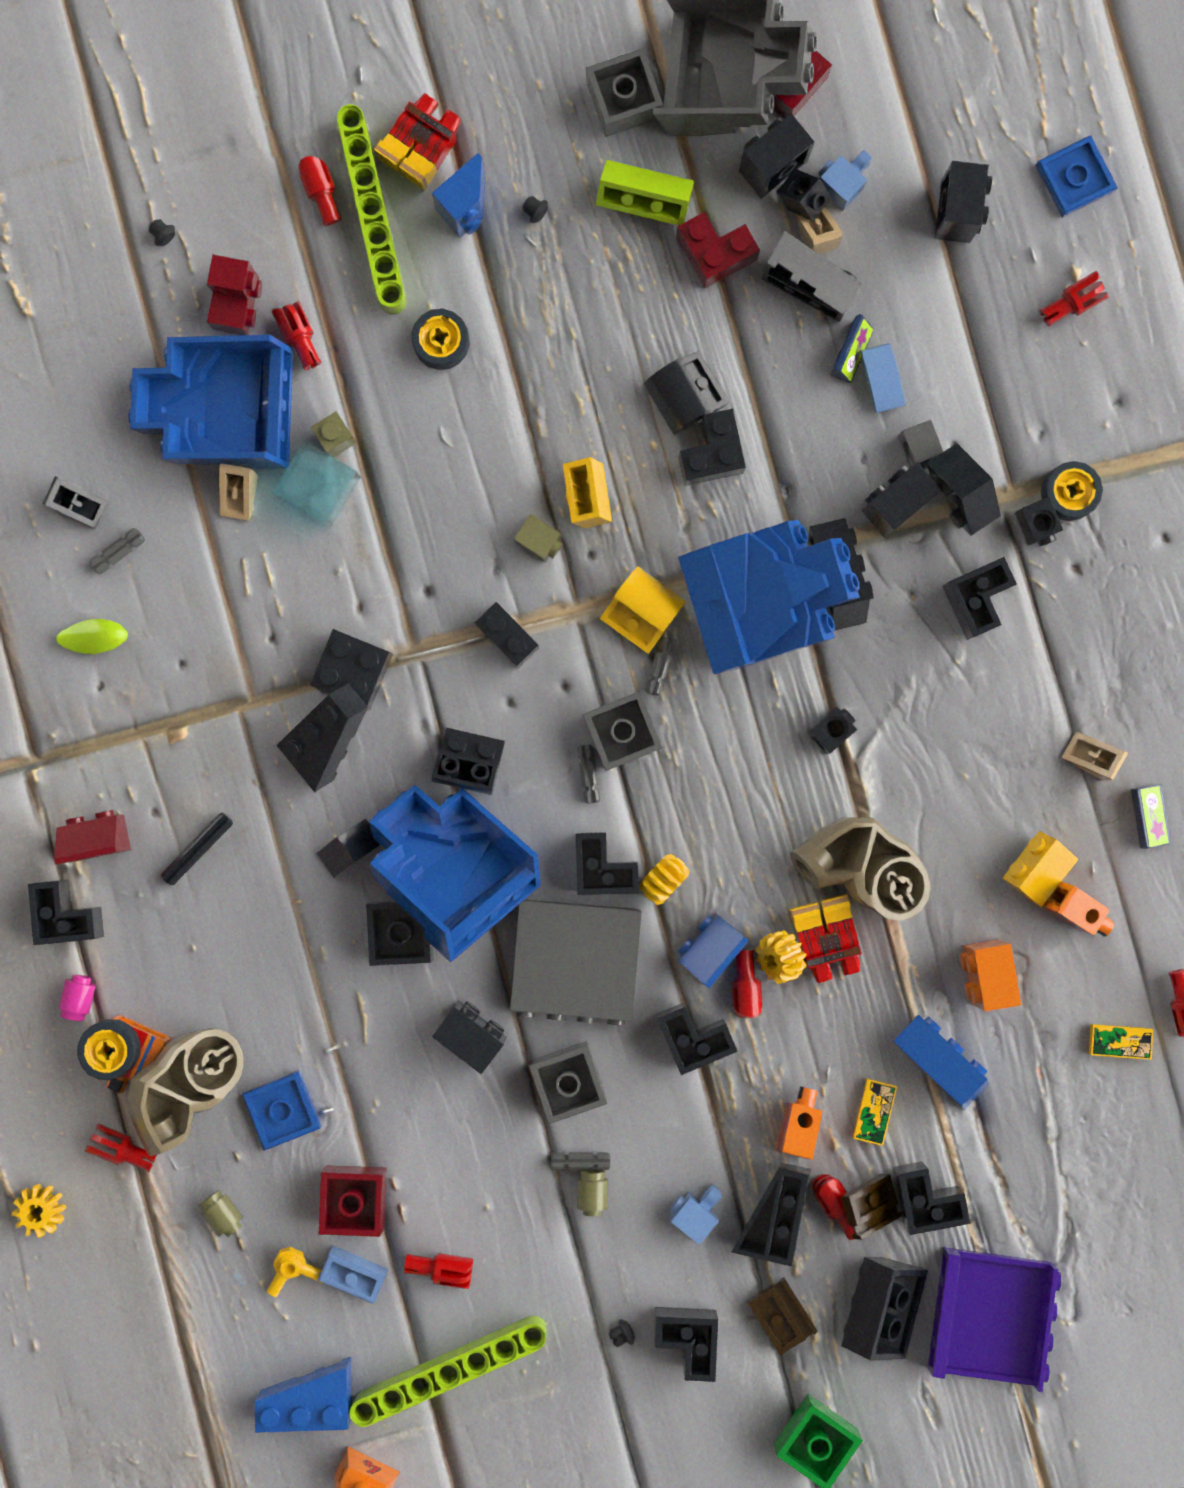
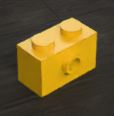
[562,457,612,529]
[1002,831,1078,907]

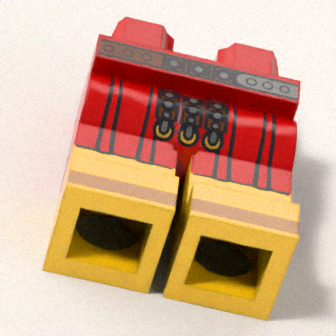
[374,93,461,191]
[788,894,862,983]

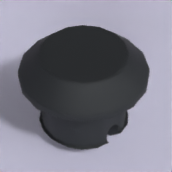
[522,196,548,223]
[149,219,175,246]
[609,1319,635,1347]

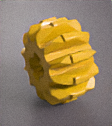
[639,854,689,905]
[755,930,807,984]
[11,1184,67,1238]

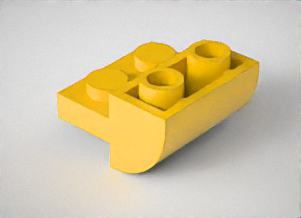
[600,567,687,654]

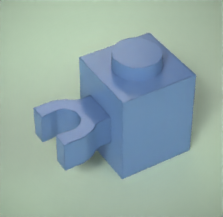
[818,150,873,211]
[669,1183,722,1245]

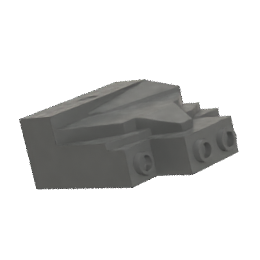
[653,0,817,136]

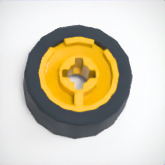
[411,308,470,370]
[1041,461,1103,521]
[77,1019,141,1080]

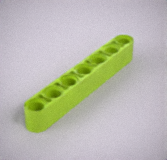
[337,104,407,314]
[349,1315,547,1427]

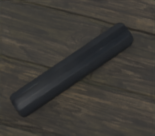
[161,813,233,885]

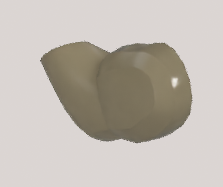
[790,817,931,921]
[126,1028,244,1156]

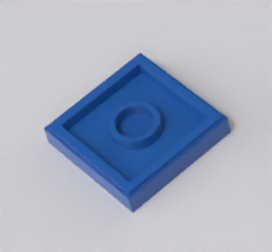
[1035,135,1118,217]
[242,1070,322,1151]

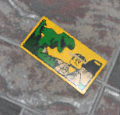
[1088,1024,1154,1060]
[852,1078,897,1146]

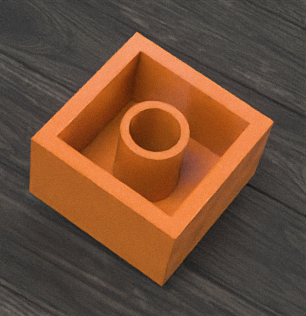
[959,939,1021,1011]

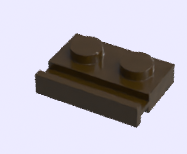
[841,1174,902,1240]
[747,1277,818,1356]

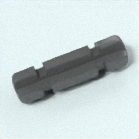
[89,528,145,574]
[645,637,676,696]
[577,744,600,804]
[551,1152,610,1170]

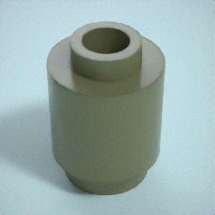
[577,1169,608,1216]
[199,1190,243,1237]

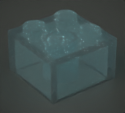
[273,440,361,528]

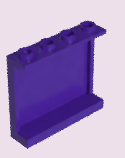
[927,1247,1062,1392]

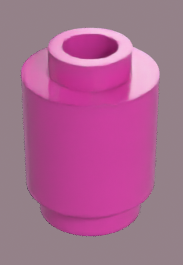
[59,974,96,1021]

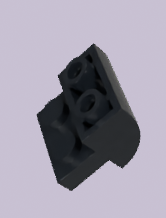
[643,351,729,435]
[432,727,505,795]

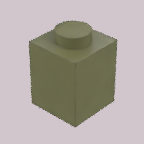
[311,411,357,459]
[514,514,563,562]

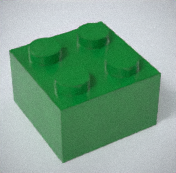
[773,1394,863,1488]

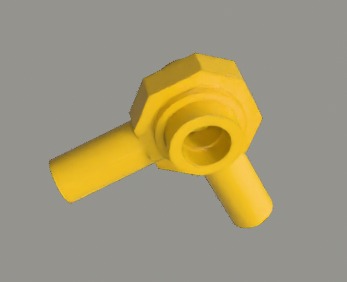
[267,1247,323,1297]

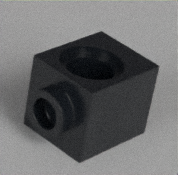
[776,169,832,221]
[1015,497,1063,547]
[807,707,857,755]

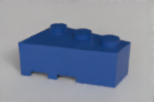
[893,1015,989,1110]
[254,1357,352,1433]

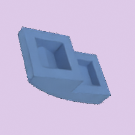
[860,343,906,413]

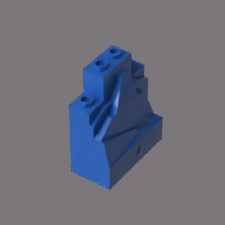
[128,335,294,469]
[678,520,860,675]
[369,785,541,963]

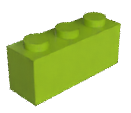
[595,159,694,226]

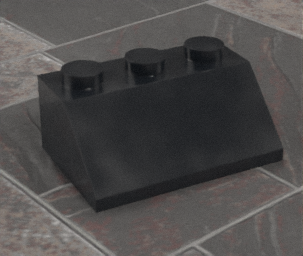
[841,1257,928,1361]

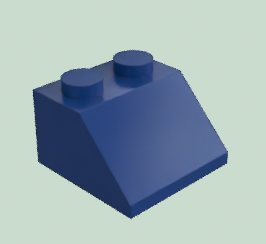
[432,153,486,238]
[677,913,749,988]

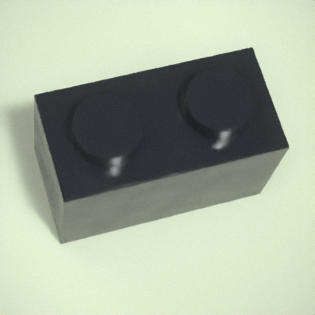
[474,602,540,669]

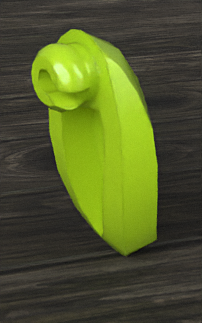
[56,619,128,654]

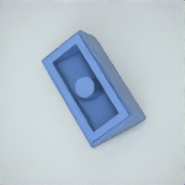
[318,1246,388,1304]

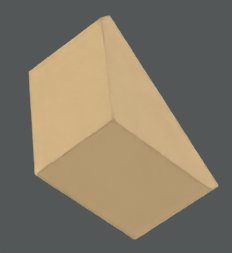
[795,207,843,254]
[219,463,258,521]
[1062,732,1128,781]

